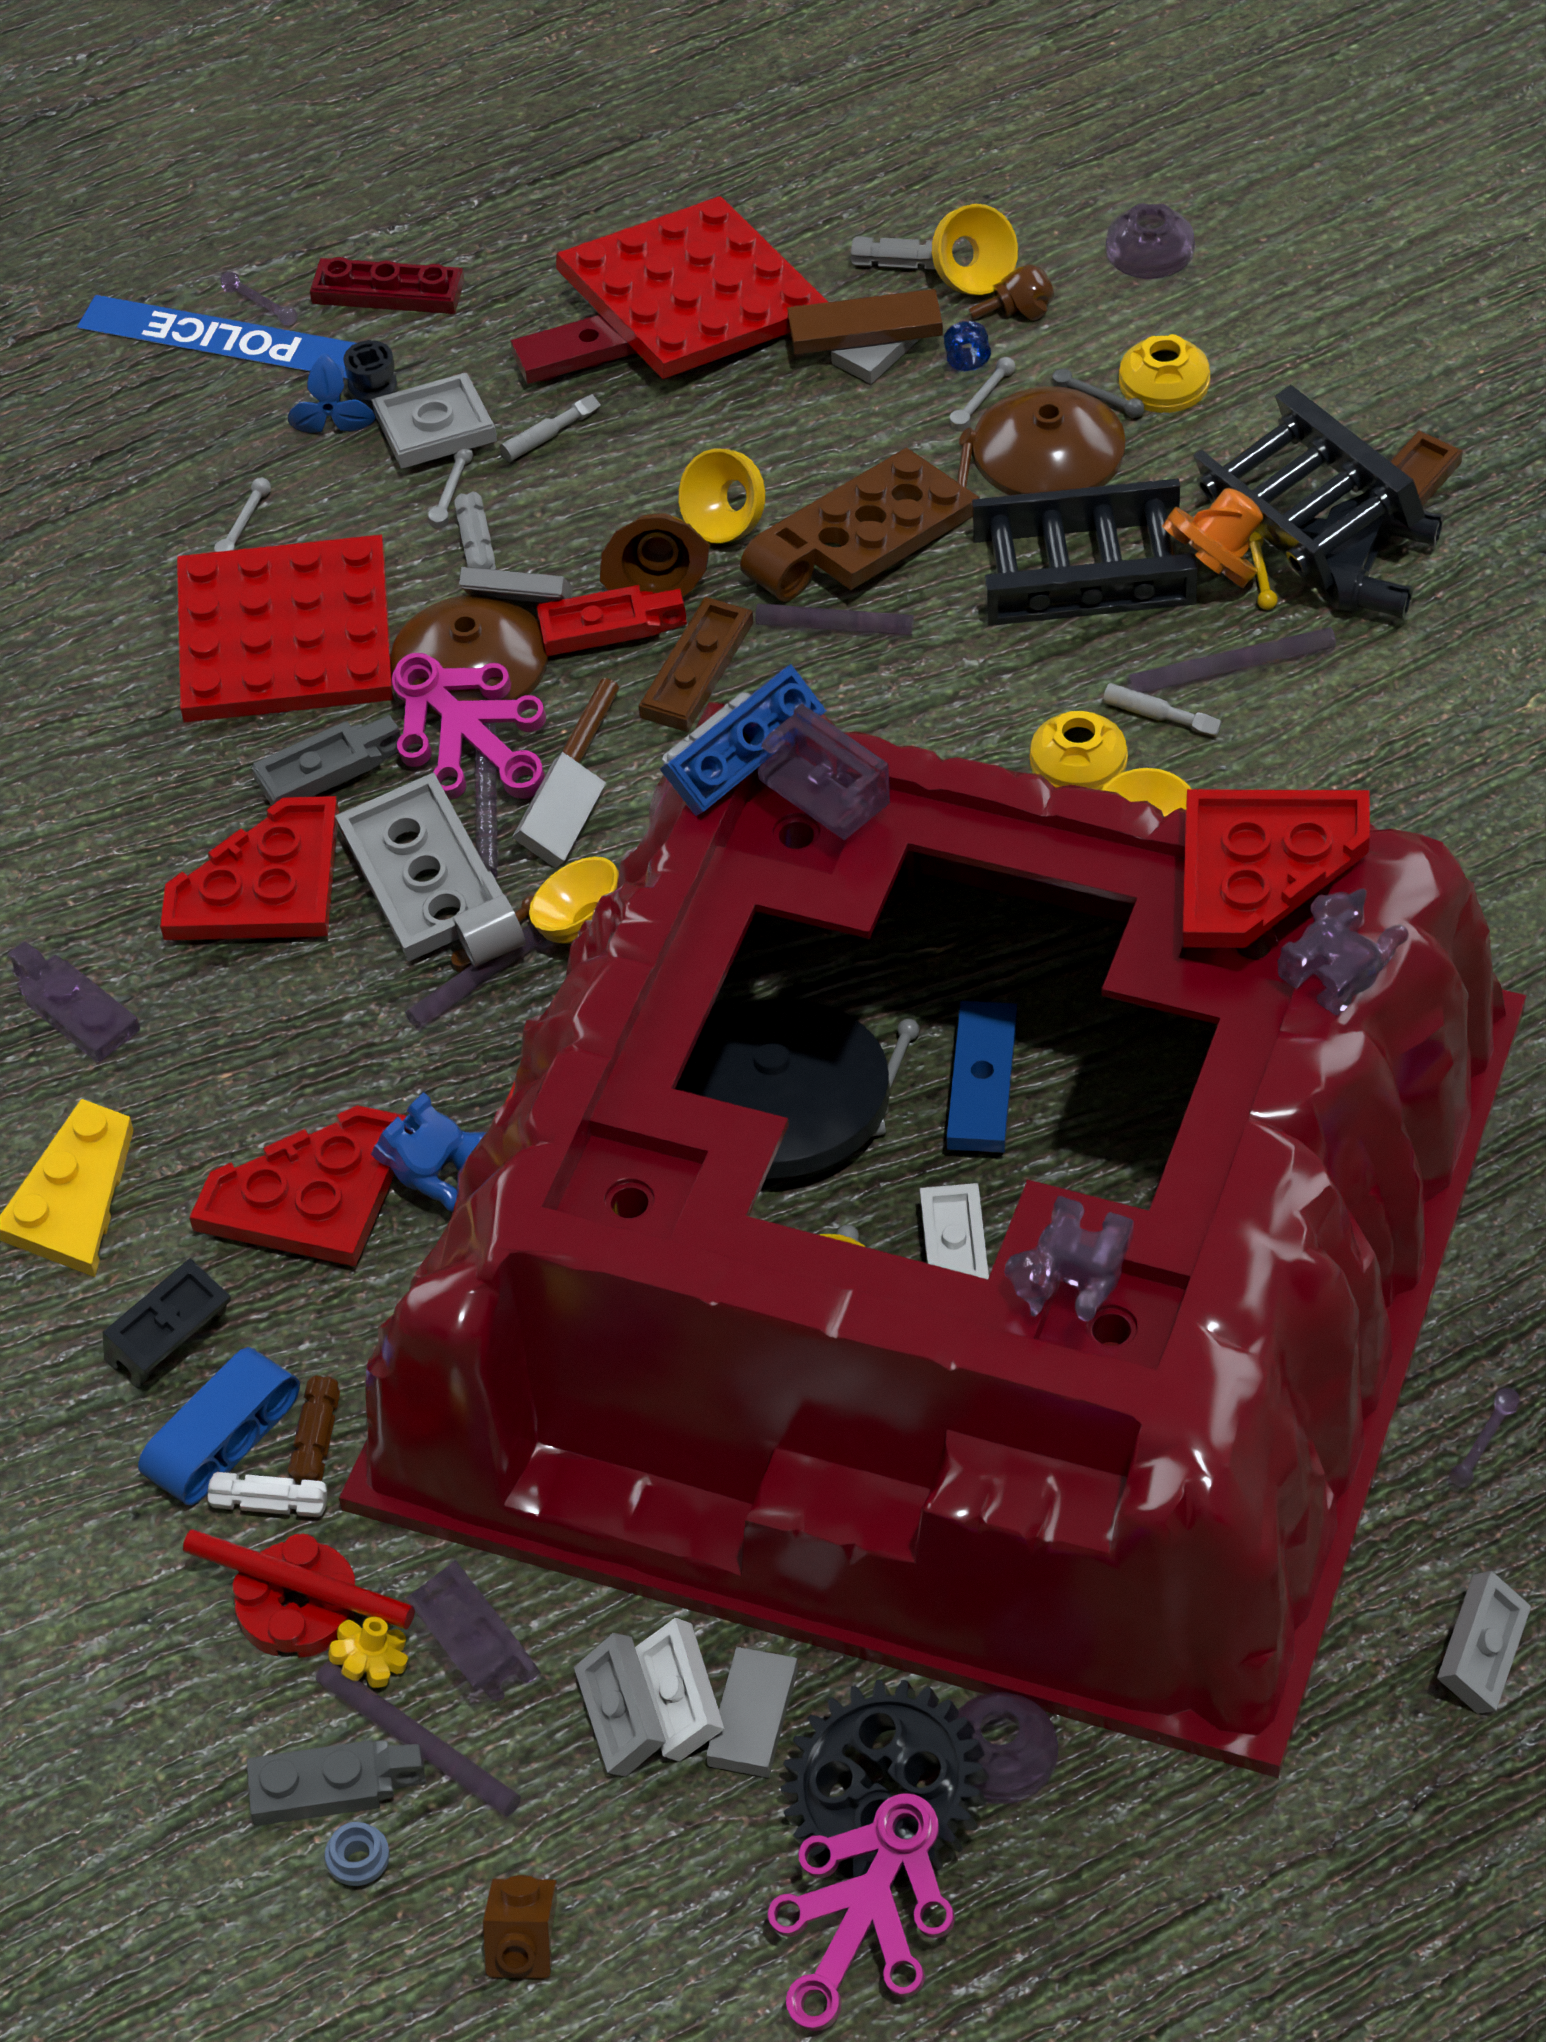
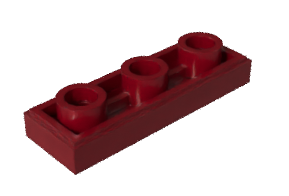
[310,257,465,314]
[510,315,638,384]

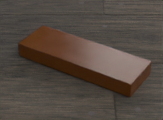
[787,289,943,355]
[639,597,754,733]

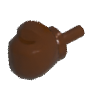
[968,264,1054,321]

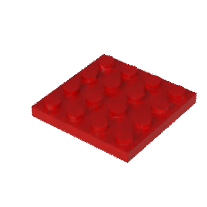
[556,196,828,379]
[177,534,394,723]

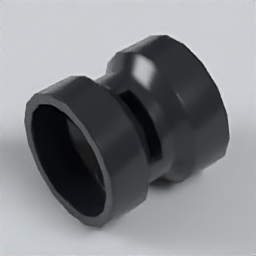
[343,340,399,411]

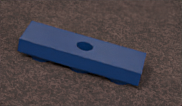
[659,664,826,816]
[947,1001,1017,1153]

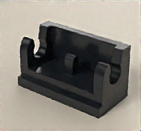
[103,1258,231,1387]

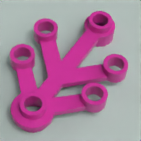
[392,653,546,800]
[768,1794,955,2031]

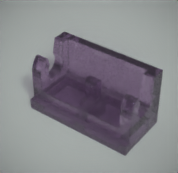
[758,704,890,840]
[406,1560,541,1701]

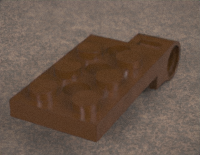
[740,447,980,602]

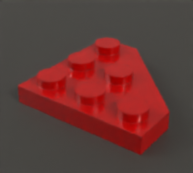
[1183,789,1370,948]
[160,796,339,940]
[189,1105,412,1267]

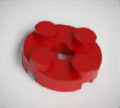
[233,1533,357,1658]

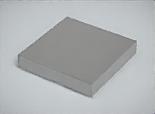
[372,373,497,469]

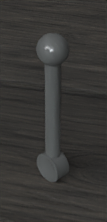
[1052,369,1145,418]

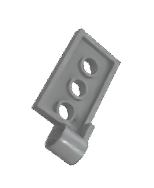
[335,772,526,967]

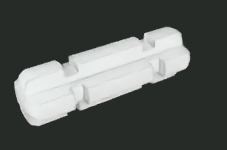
[208,1472,328,1517]

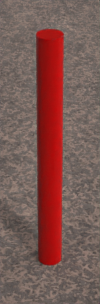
[183,1529,415,1630]

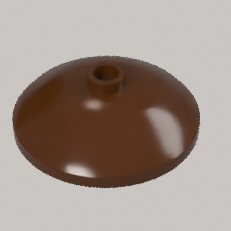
[973,386,1126,496]
[391,595,548,716]

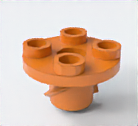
[1162,488,1263,588]

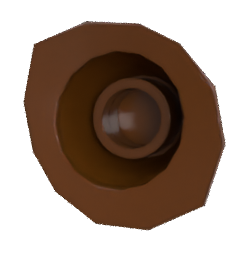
[600,513,710,597]

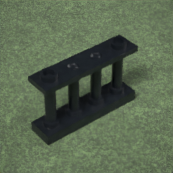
[1193,384,1425,589]
[972,478,1198,626]

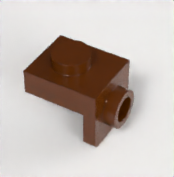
[483,1875,557,1978]

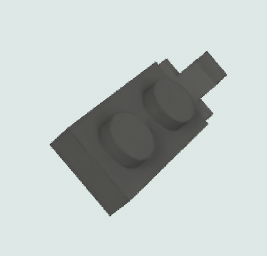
[251,714,401,805]
[247,1740,426,1826]

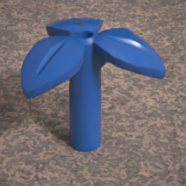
[288,353,375,433]

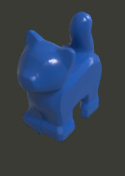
[371,1092,487,1212]

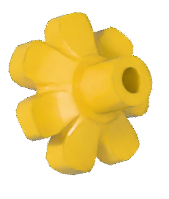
[328,1617,408,1688]

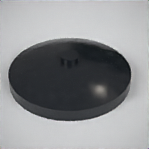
[675,999,890,1178]

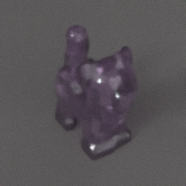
[1278,888,1409,1015]
[1004,1196,1134,1321]

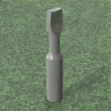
[499,394,601,462]
[1103,683,1222,737]

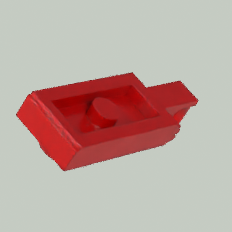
[537,585,687,656]

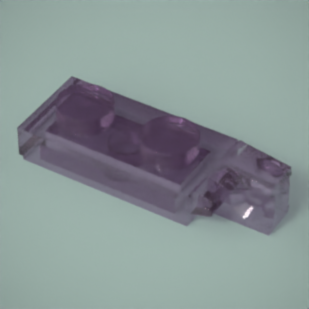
[7,941,141,1063]

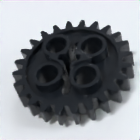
[781,1679,989,1888]

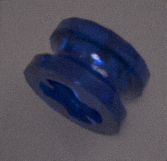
[944,321,991,371]

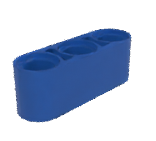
[138,1347,300,1505]

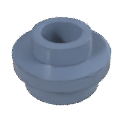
[325,1822,390,1886]

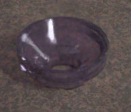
[1106,203,1195,279]
[957,1692,1058,1804]

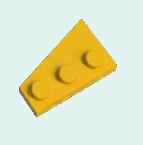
[0,1099,134,1277]

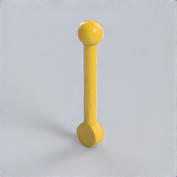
[1249,531,1278,610]

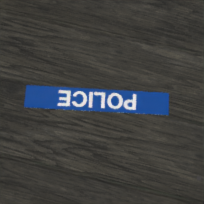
[77,295,356,379]

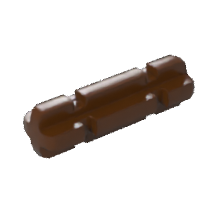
[288,1375,340,1485]

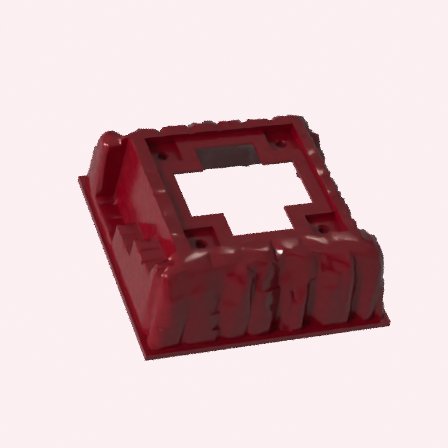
[339,700,1527,1778]

